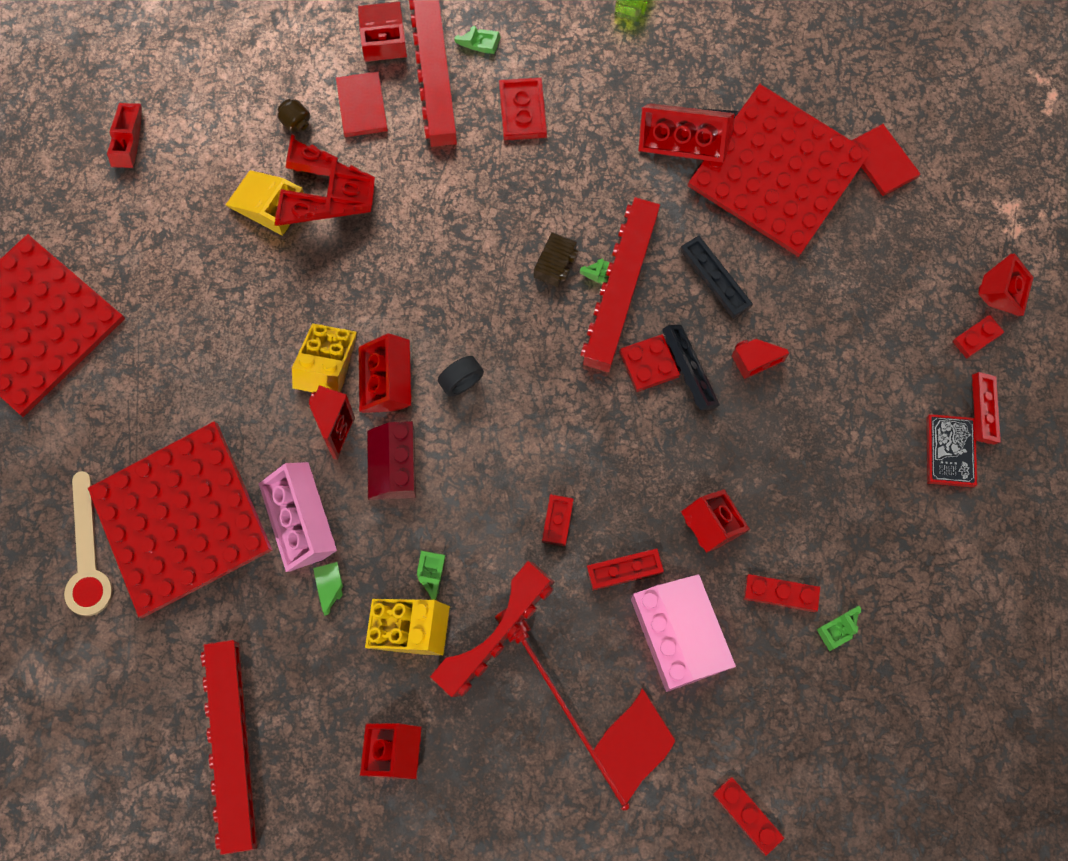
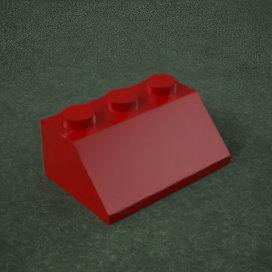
[359,333,411,413]
[309,385,355,460]

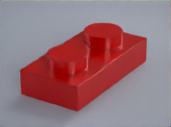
[952,315,1004,359]
[542,494,574,547]

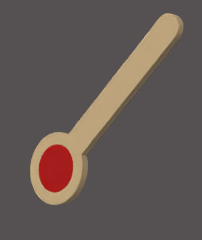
[64,471,113,616]

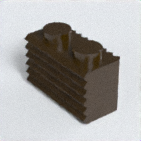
[533,232,579,287]

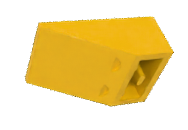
[226,170,304,236]
[292,323,357,392]
[365,599,450,655]

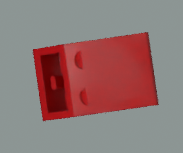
[358,1,407,62]

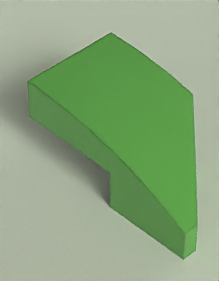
[454,25,501,54]
[580,258,610,284]
[417,551,446,600]
[313,562,343,616]
[817,606,861,651]

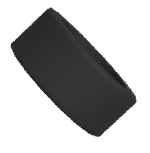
[438,356,484,397]

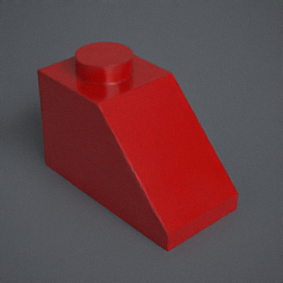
[732,339,789,379]

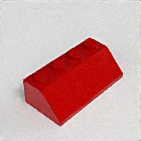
[639,103,735,162]

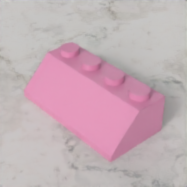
[259,462,337,572]

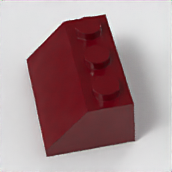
[367,421,416,500]

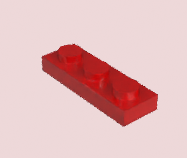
[972,372,1001,445]
[586,548,664,591]
[743,574,820,612]
[712,777,785,856]

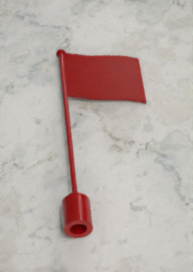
[495,608,675,811]

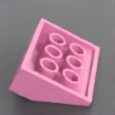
[631,574,736,692]

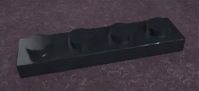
[680,235,753,319]
[662,325,720,410]

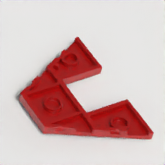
[274,134,375,226]

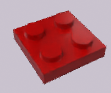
[619,334,680,392]

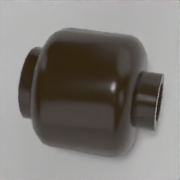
[277,99,310,132]

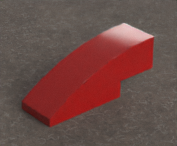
[107,103,142,168]

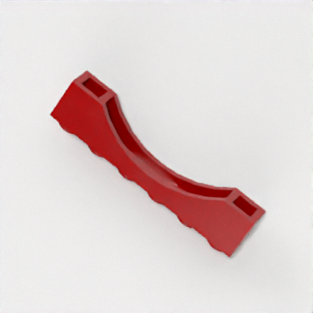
[430,561,555,697]

